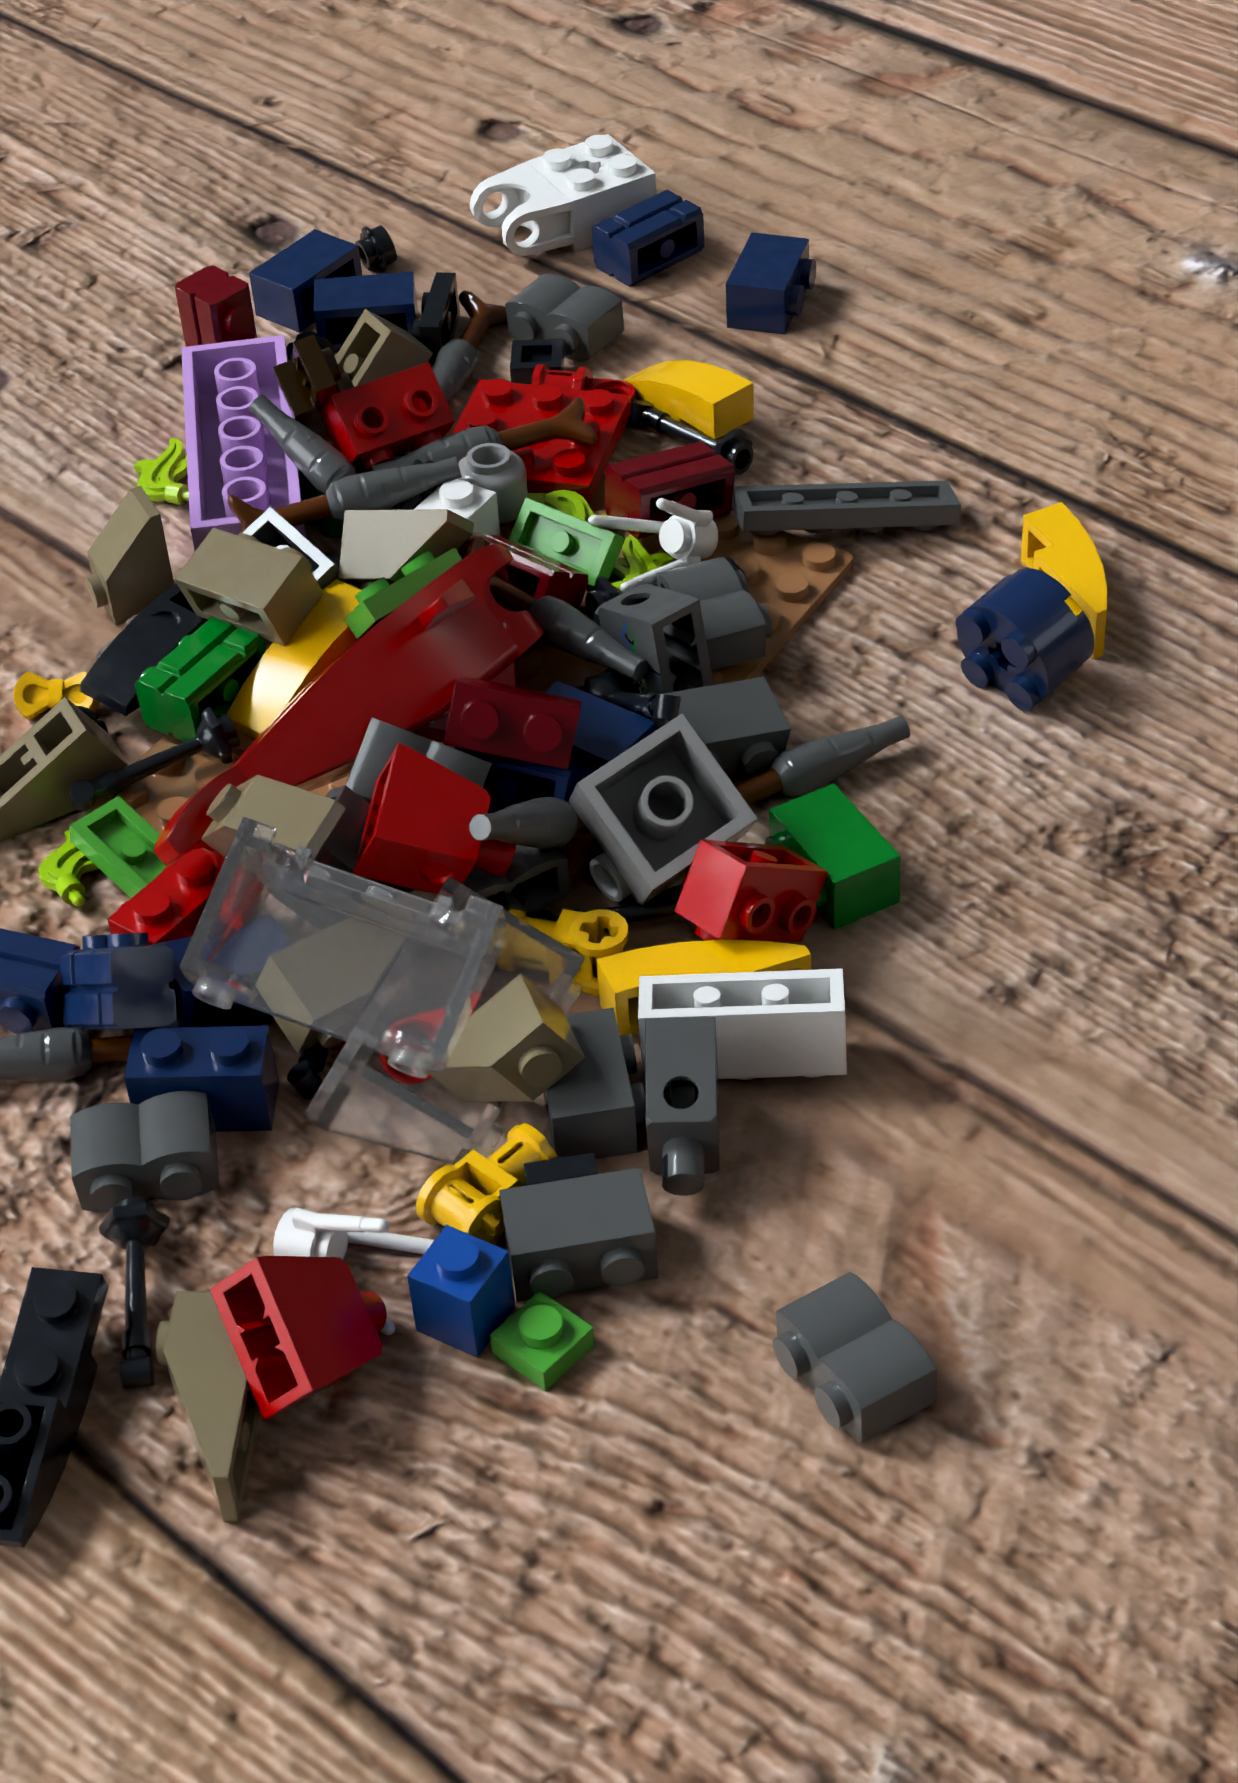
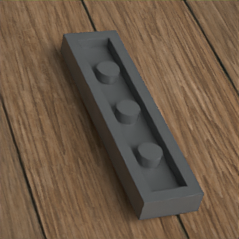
[732,480,961,536]

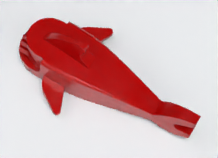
[153,543,545,930]

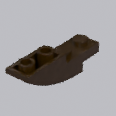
[273,334,354,441]

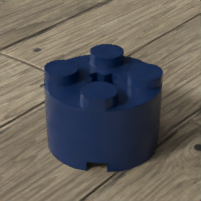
[956,568,1094,711]

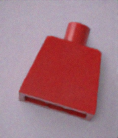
[353,743,516,897]
[210,1256,387,1420]

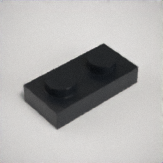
[412,272,460,368]

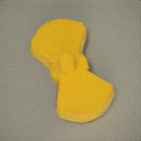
[13,672,100,720]

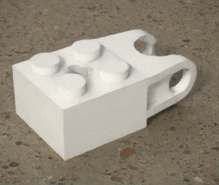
[470,134,657,256]

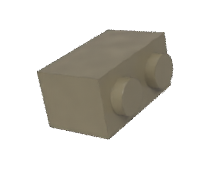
[174,527,324,646]

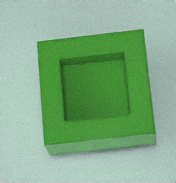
[490,1291,595,1391]

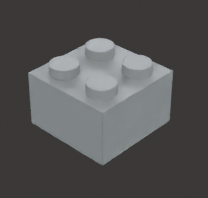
[569,713,758,905]

